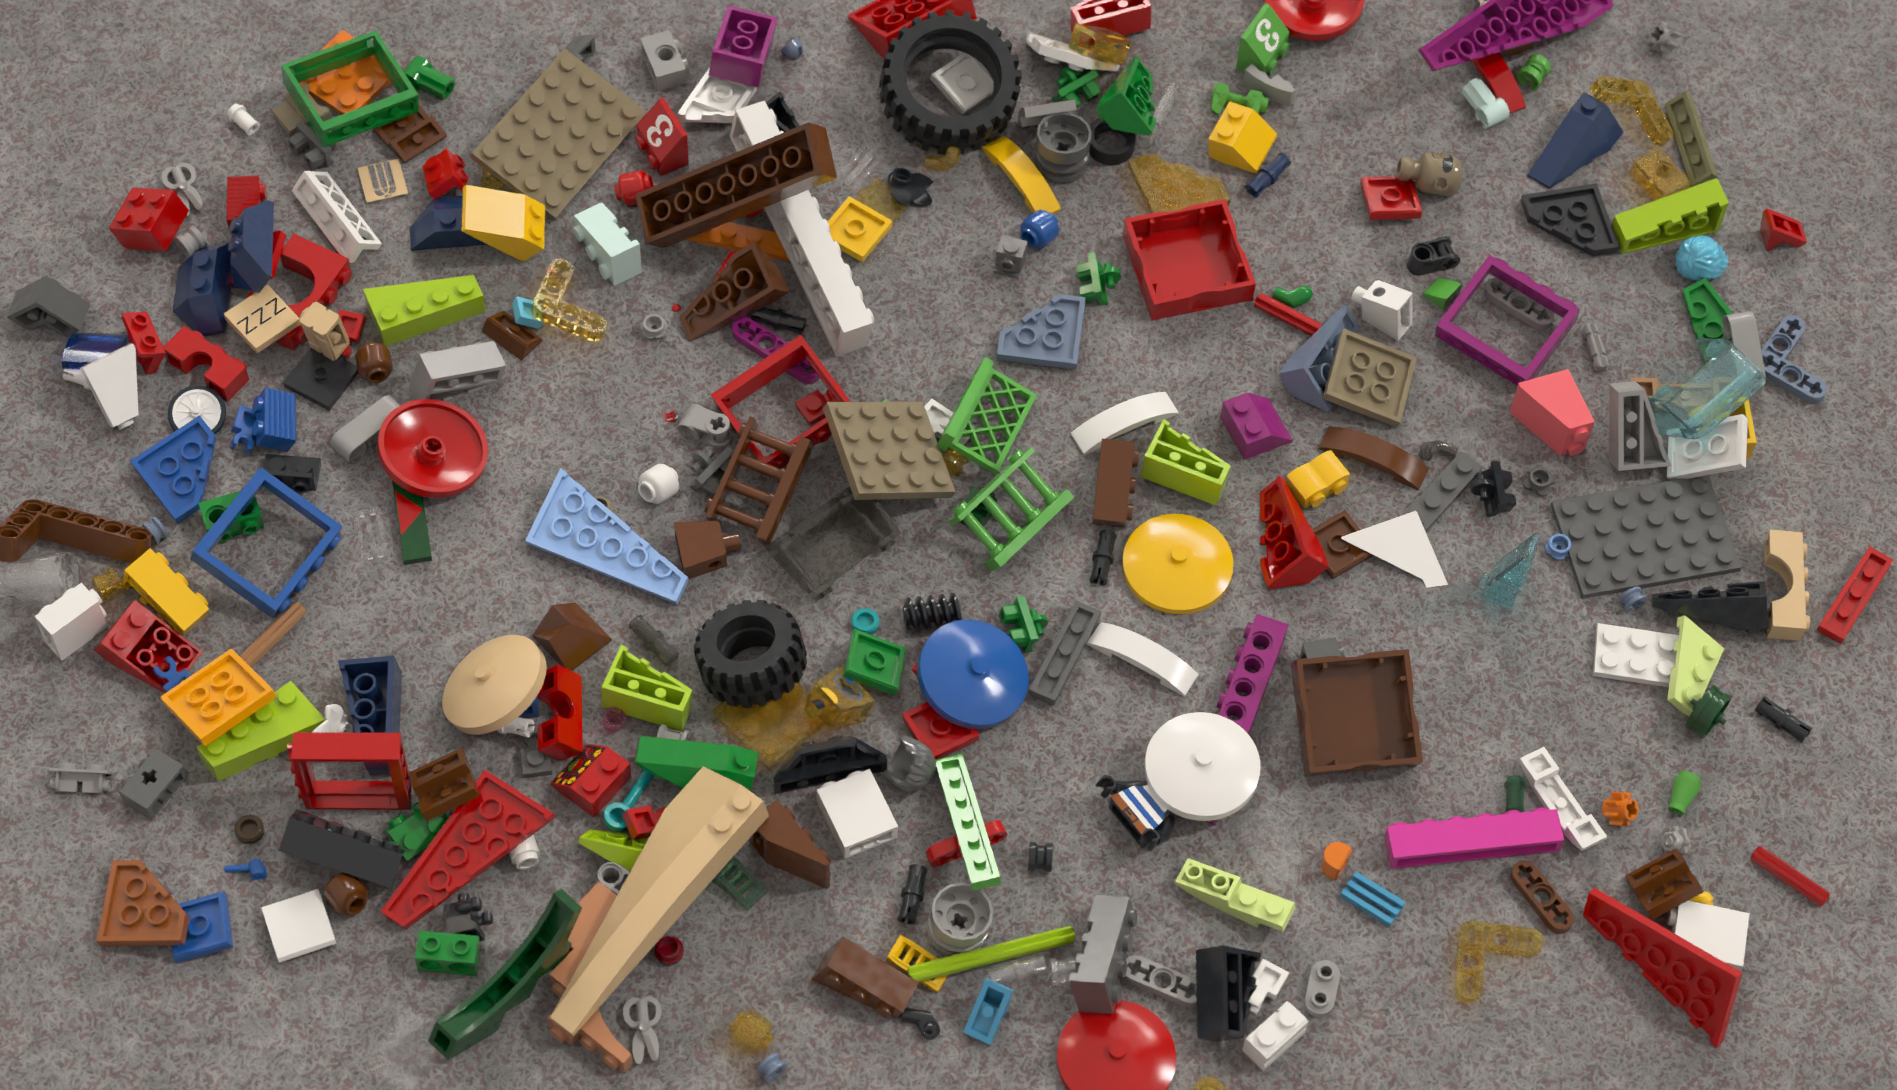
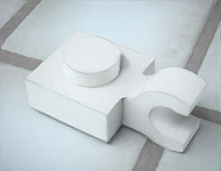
[1248,959,1289,1015]

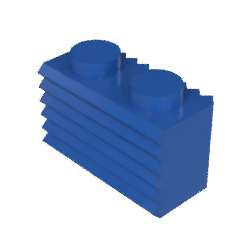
[252,387,296,452]

